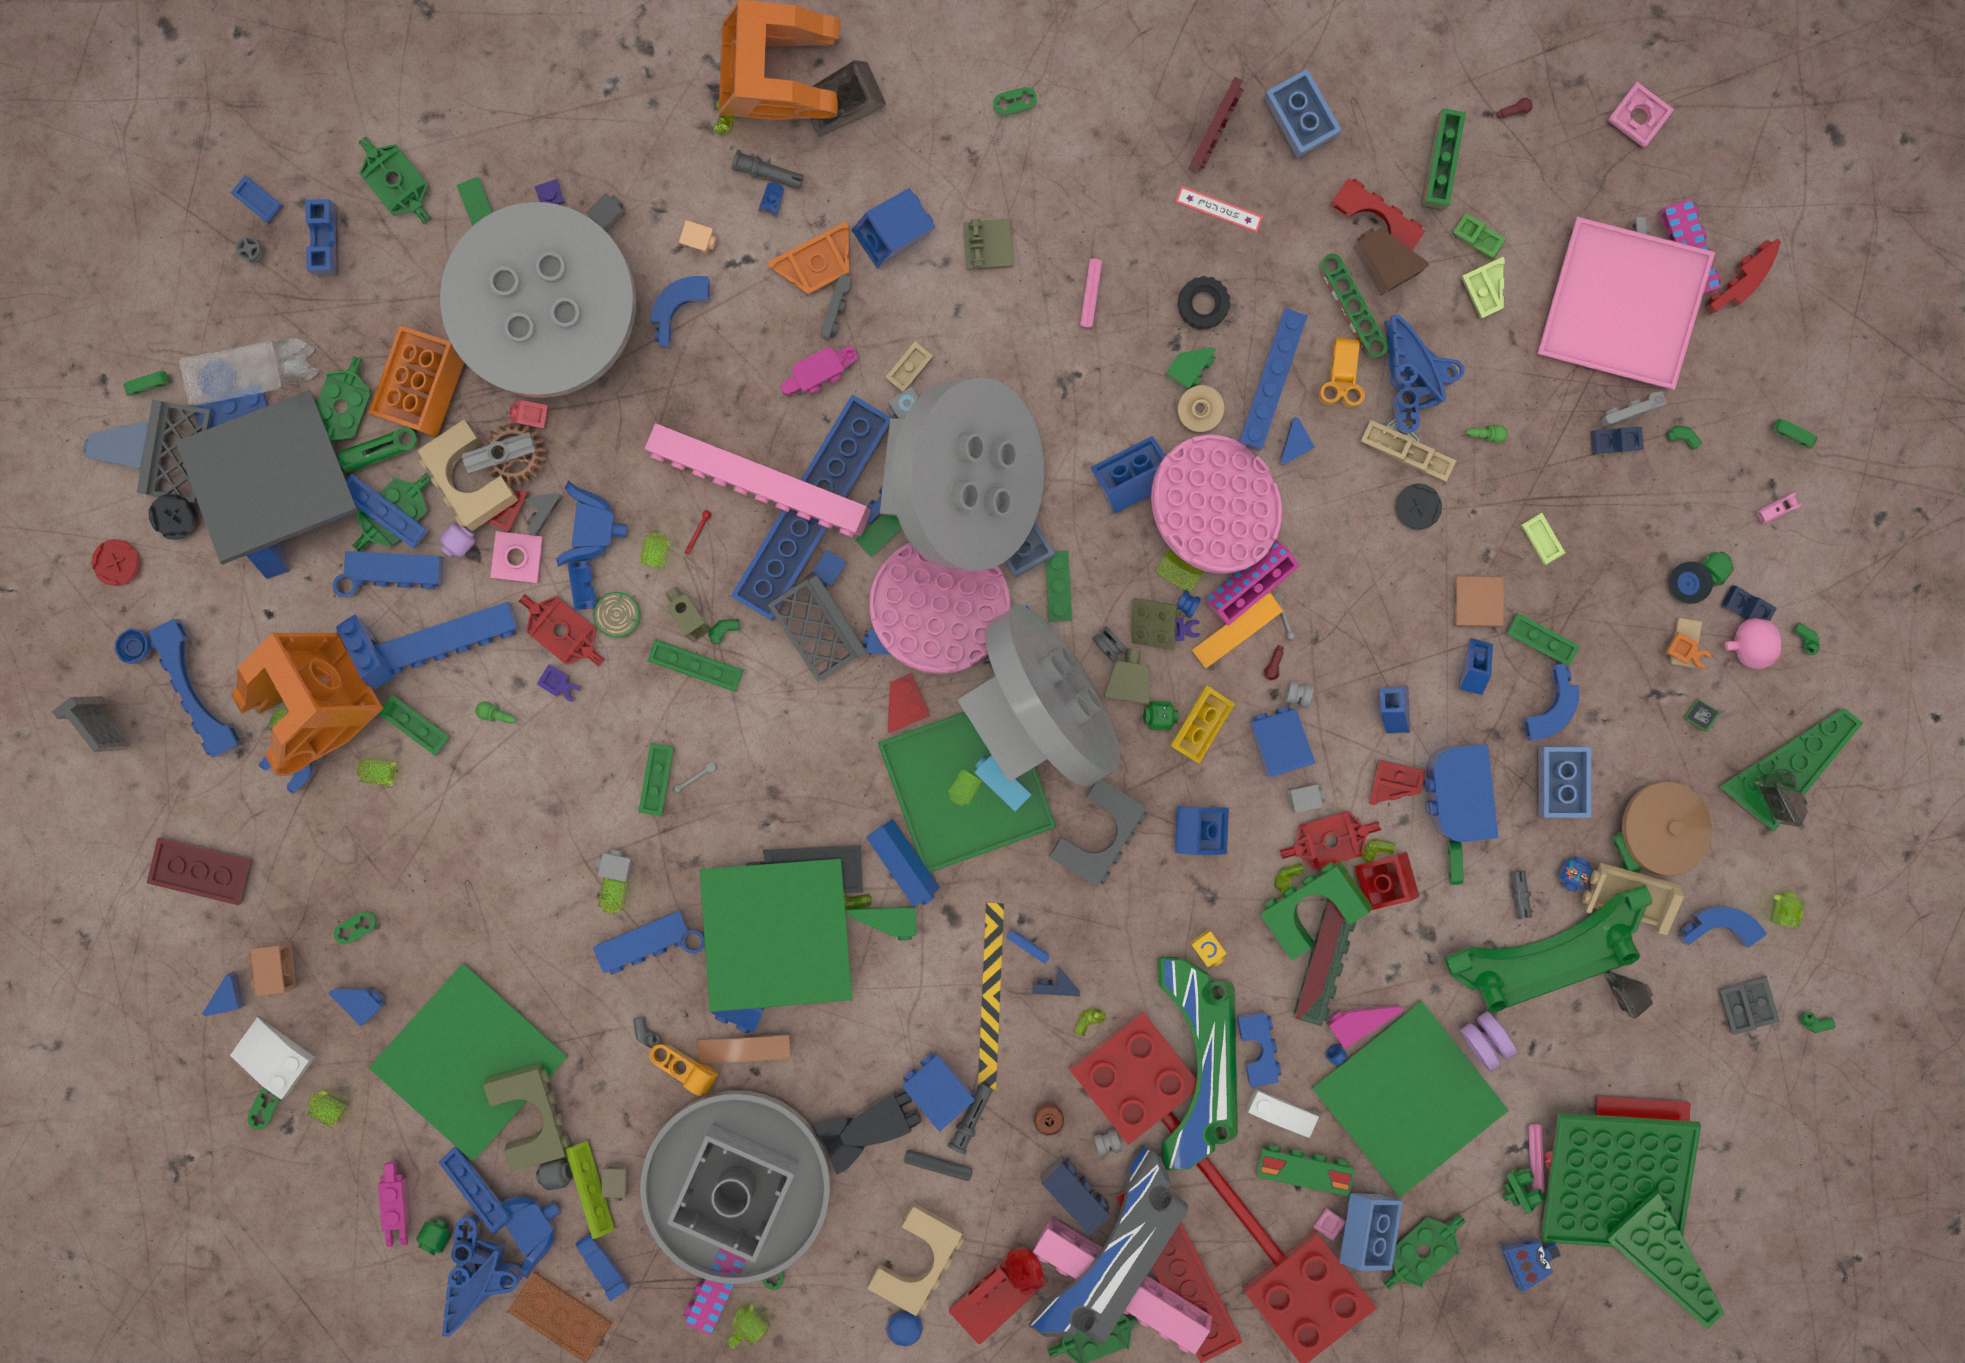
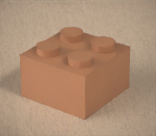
[248,941,296,996]

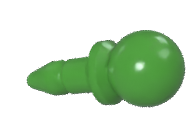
[1466,425,1508,443]
[475,701,516,723]

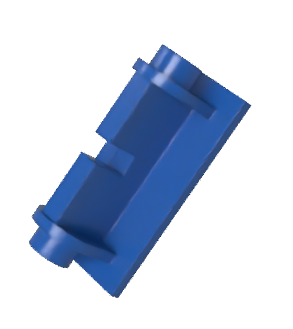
[567,561,597,610]

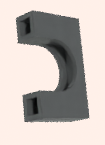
[1049,779,1148,887]

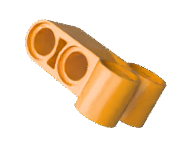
[1317,337,1365,408]
[649,1044,719,1096]

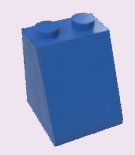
[852,188,935,269]
[1249,706,1315,777]
[902,1052,975,1132]

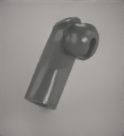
[633,1017,660,1048]

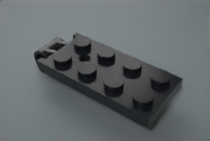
[746,845,863,893]

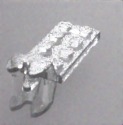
[178,338,320,406]

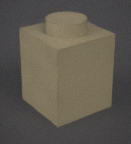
[602,1165,629,1201]

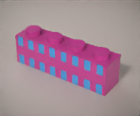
[1659,199,1721,295]
[1205,540,1300,626]
[683,1248,746,1335]

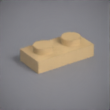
[885,341,933,392]

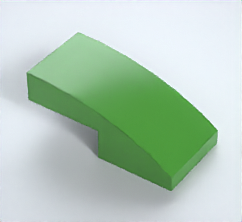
[1453,213,1506,260]

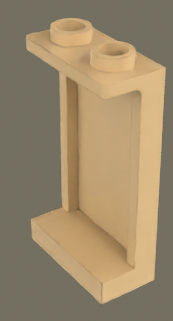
[1582,863,1684,935]

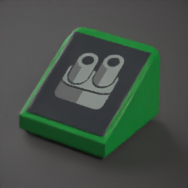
[1684,699,1720,732]

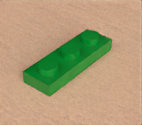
[1045,550,1072,622]
[1506,613,1580,667]
[378,695,450,756]
[638,743,674,816]

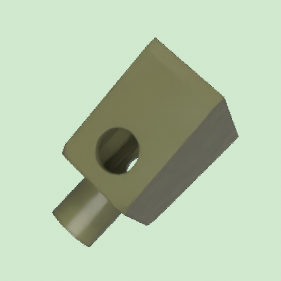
[665,587,711,643]
[1104,648,1150,704]

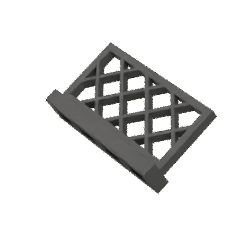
[137,400,212,503]
[767,572,866,682]
[52,696,129,752]

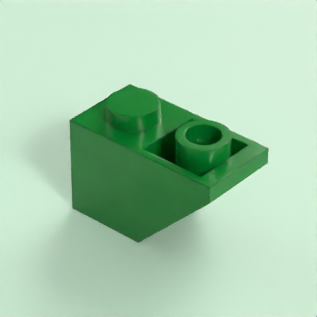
[1165,347,1216,390]

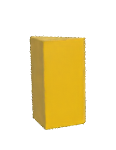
[1168,685,1235,764]

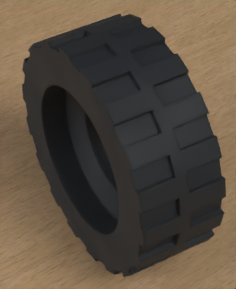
[1177,276,1230,330]

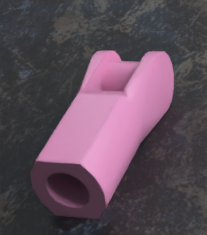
[1757,492,1802,524]

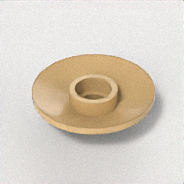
[1178,385,1224,432]

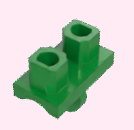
[1502,1167,1545,1214]

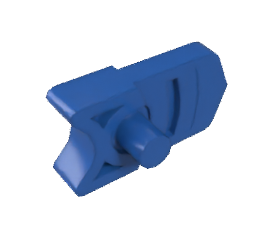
[759,183,784,216]

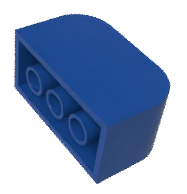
[1423,743,1498,842]

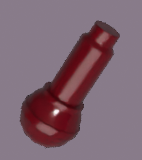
[1497,98,1533,118]
[1264,645,1284,681]

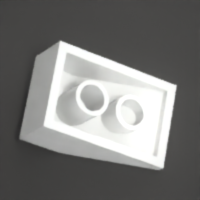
[230,1017,315,1099]

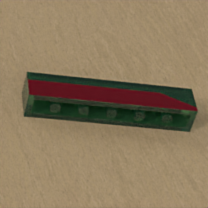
[1292,898,1357,1026]

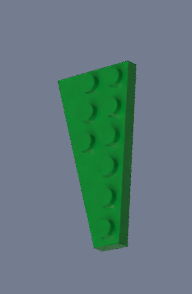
[1718,708,1863,831]
[1606,1189,1725,1329]

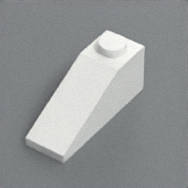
[1246,1087,1319,1138]

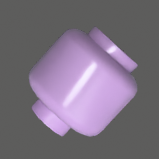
[439,523,475,557]

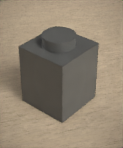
[586,193,625,232]

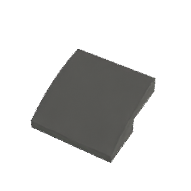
[1720,976,1780,1035]

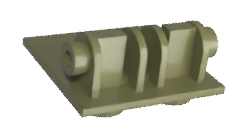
[964,219,1013,269]
[1132,598,1182,651]

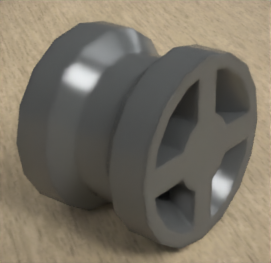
[236,236,264,263]

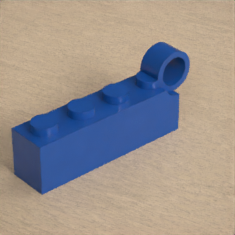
[333,551,444,598]
[593,909,705,975]

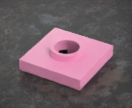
[1607,82,1674,148]
[490,531,544,583]

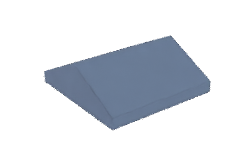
[1005,521,1055,578]

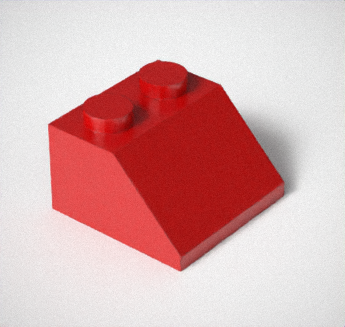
[1355,852,1420,910]

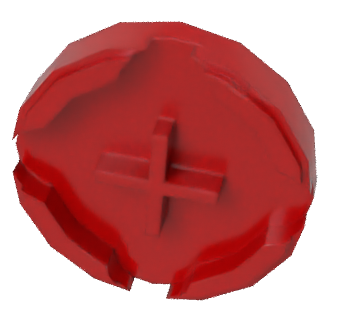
[91,539,141,586]
[1005,1247,1043,1295]

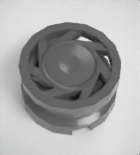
[1092,626,1127,662]

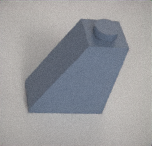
[83,421,149,469]

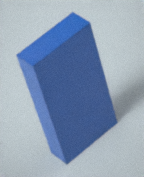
[231,175,283,224]
[1006,929,1050,964]

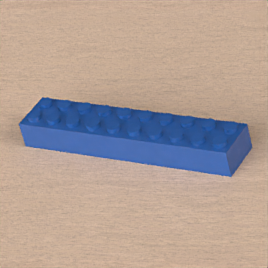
[731,394,893,621]

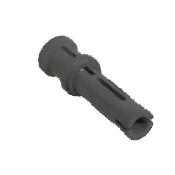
[731,149,804,189]
[947,1083,993,1155]

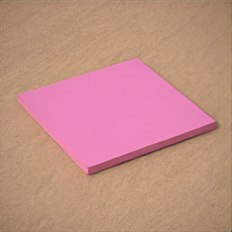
[1537,217,1716,390]

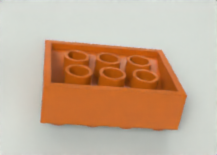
[368,325,464,438]

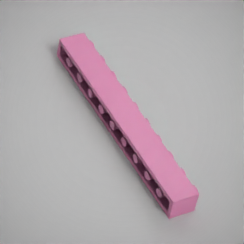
[645,423,872,538]

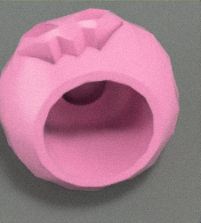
[1725,618,1781,670]

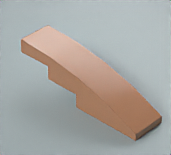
[697,1034,791,1063]

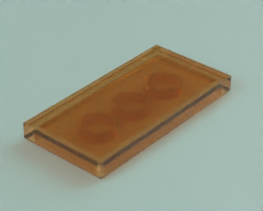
[508,1271,613,1363]

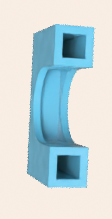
[974,754,1031,812]

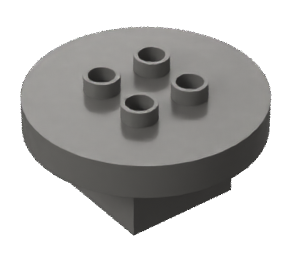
[440,202,636,398]
[880,378,1044,571]
[957,605,1120,787]
[640,1090,831,1284]

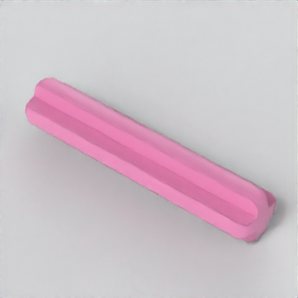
[1080,259,1102,328]
[1528,1124,1545,1193]

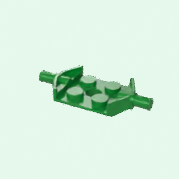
[359,137,431,224]
[316,356,372,443]
[352,472,431,552]
[1383,1214,1466,1290]
[1047,1313,1140,1363]

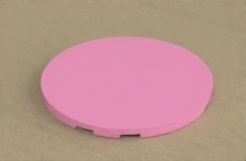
[1151,435,1282,574]
[870,543,1010,674]

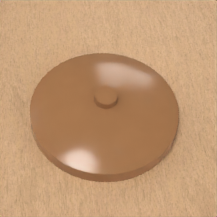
[1622,782,1712,876]

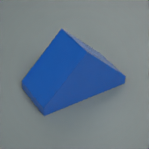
[1279,417,1315,465]
[202,972,244,1016]

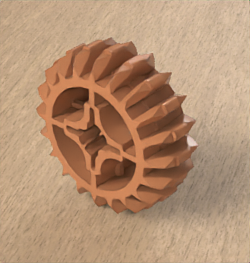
[485,423,546,486]

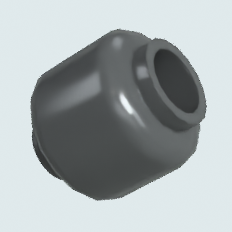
[536,1158,573,1191]

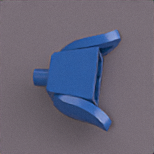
[556,480,627,567]
[501,1196,561,1279]

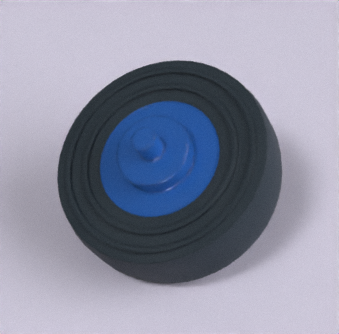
[1670,561,1713,604]

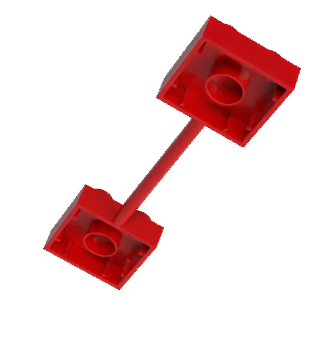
[1069,1010,1377,1363]

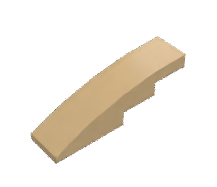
[1361,420,1457,483]

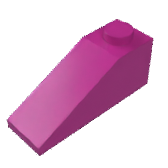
[1326,1004,1404,1049]

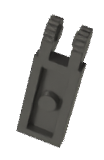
[821,274,852,341]

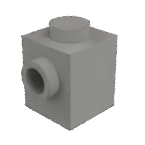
[595,849,633,882]

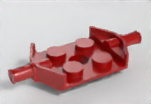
[519,594,605,667]
[1279,810,1381,870]

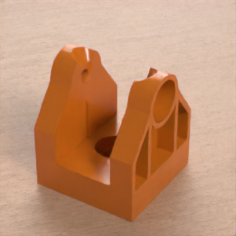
[719,0,841,120]
[232,633,383,776]

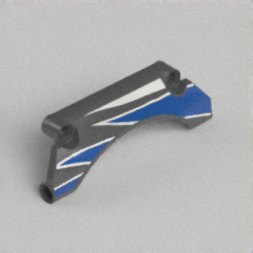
[1028,1145,1188,1343]

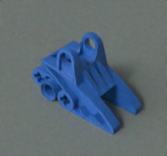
[1385,315,1465,435]
[442,1213,523,1337]

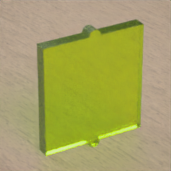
[1155,548,1204,593]

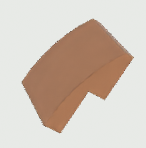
[1454,576,1504,627]

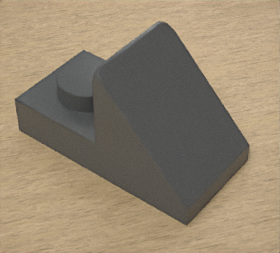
[524,493,563,536]

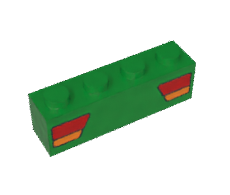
[1422,108,1466,210]
[1255,1144,1355,1196]

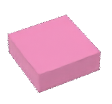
[1313,1207,1346,1241]

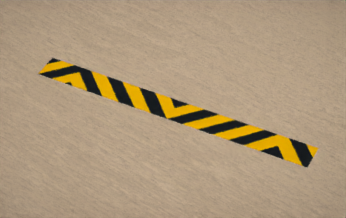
[978,903,1004,1089]

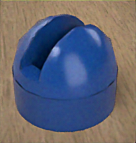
[1326,1044,1347,1065]

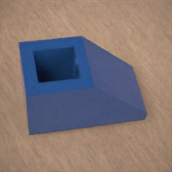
[1380,686,1410,733]

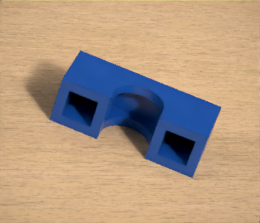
[305,199,337,275]
[336,614,394,690]
[1236,1010,1282,1088]

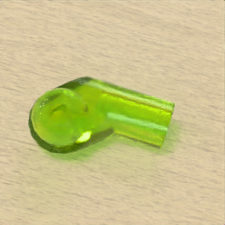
[714,100,734,135]
[1362,839,1395,862]
[1275,863,1304,892]
[844,893,871,909]
[1074,1008,1106,1036]

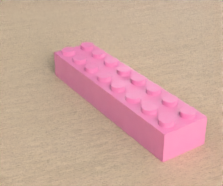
[1033,1216,1212,1354]

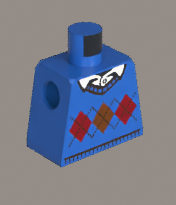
[1500,1238,1561,1293]

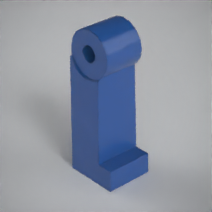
[576,1233,631,1301]

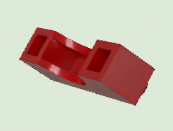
[1330,178,1426,250]

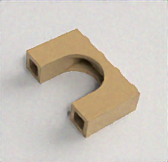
[417,419,519,531]
[867,1202,964,1316]

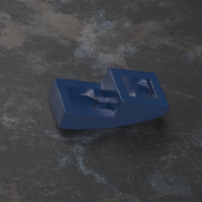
[1591,427,1644,454]
[1721,585,1777,621]

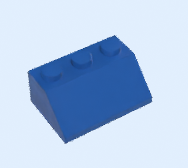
[1090,436,1166,513]

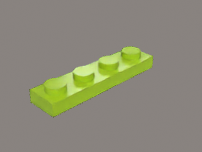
[565,1140,615,1239]

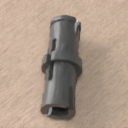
[1511,871,1532,919]

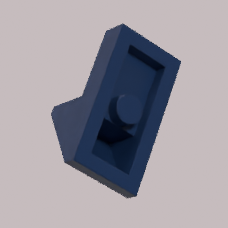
[1032,965,1080,997]

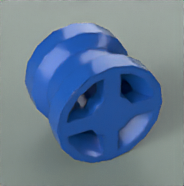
[1176,590,1201,619]

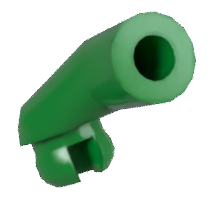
[1667,425,1702,450]
[709,619,740,644]
[1793,622,1820,655]
[1801,1012,1836,1033]

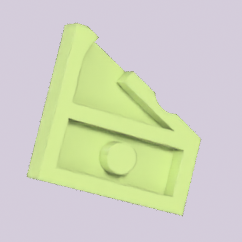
[1461,257,1505,319]

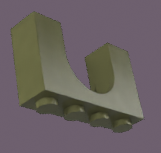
[483,1063,570,1172]

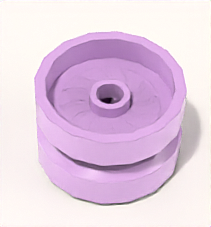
[1460,1011,1518,1072]

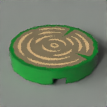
[593,591,641,638]

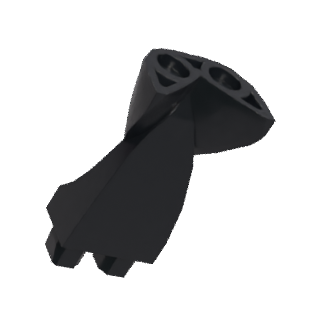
[814,1090,922,1175]

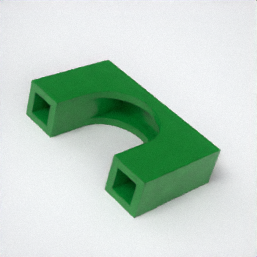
[1260,860,1372,960]

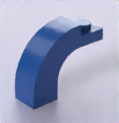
[650,276,710,348]
[1523,663,1579,741]
[1677,905,1767,948]

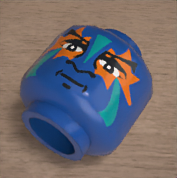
[1558,856,1593,893]

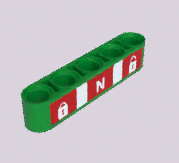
[1319,253,1388,360]

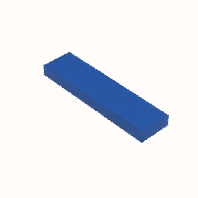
[346,474,428,549]
[438,1146,512,1234]

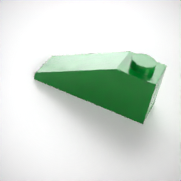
[845,906,917,941]

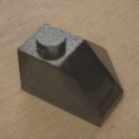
[1603,971,1653,1019]

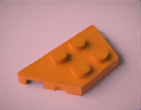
[767,221,850,295]

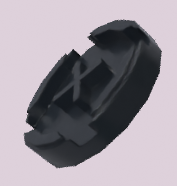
[1395,483,1442,530]
[149,493,197,540]

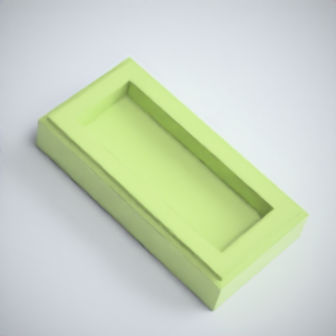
[1521,513,1565,565]

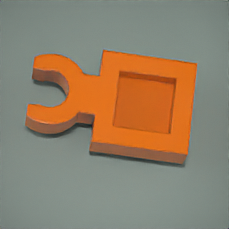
[1665,632,1712,668]

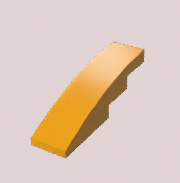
[1192,592,1284,669]

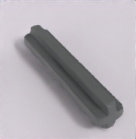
[904,1150,972,1181]

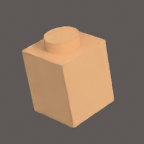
[679,220,717,255]

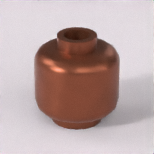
[1034,1103,1064,1135]

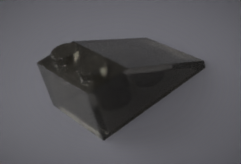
[810,60,886,136]
[1755,769,1808,827]

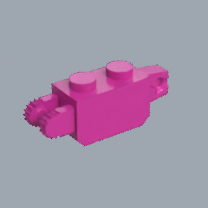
[780,346,858,396]
[378,1162,411,1247]

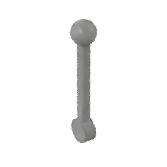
[1274,593,1296,640]
[673,763,716,794]

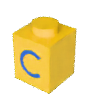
[1190,929,1227,968]

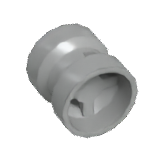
[1285,681,1314,708]
[1093,1129,1122,1158]

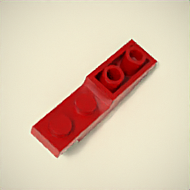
[1704,238,1781,315]

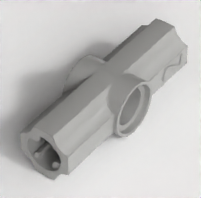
[462,432,537,474]

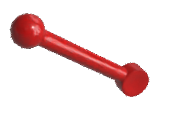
[684,510,711,555]

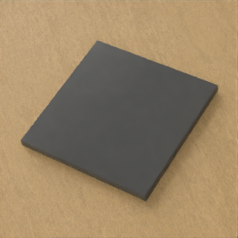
[176,390,358,565]

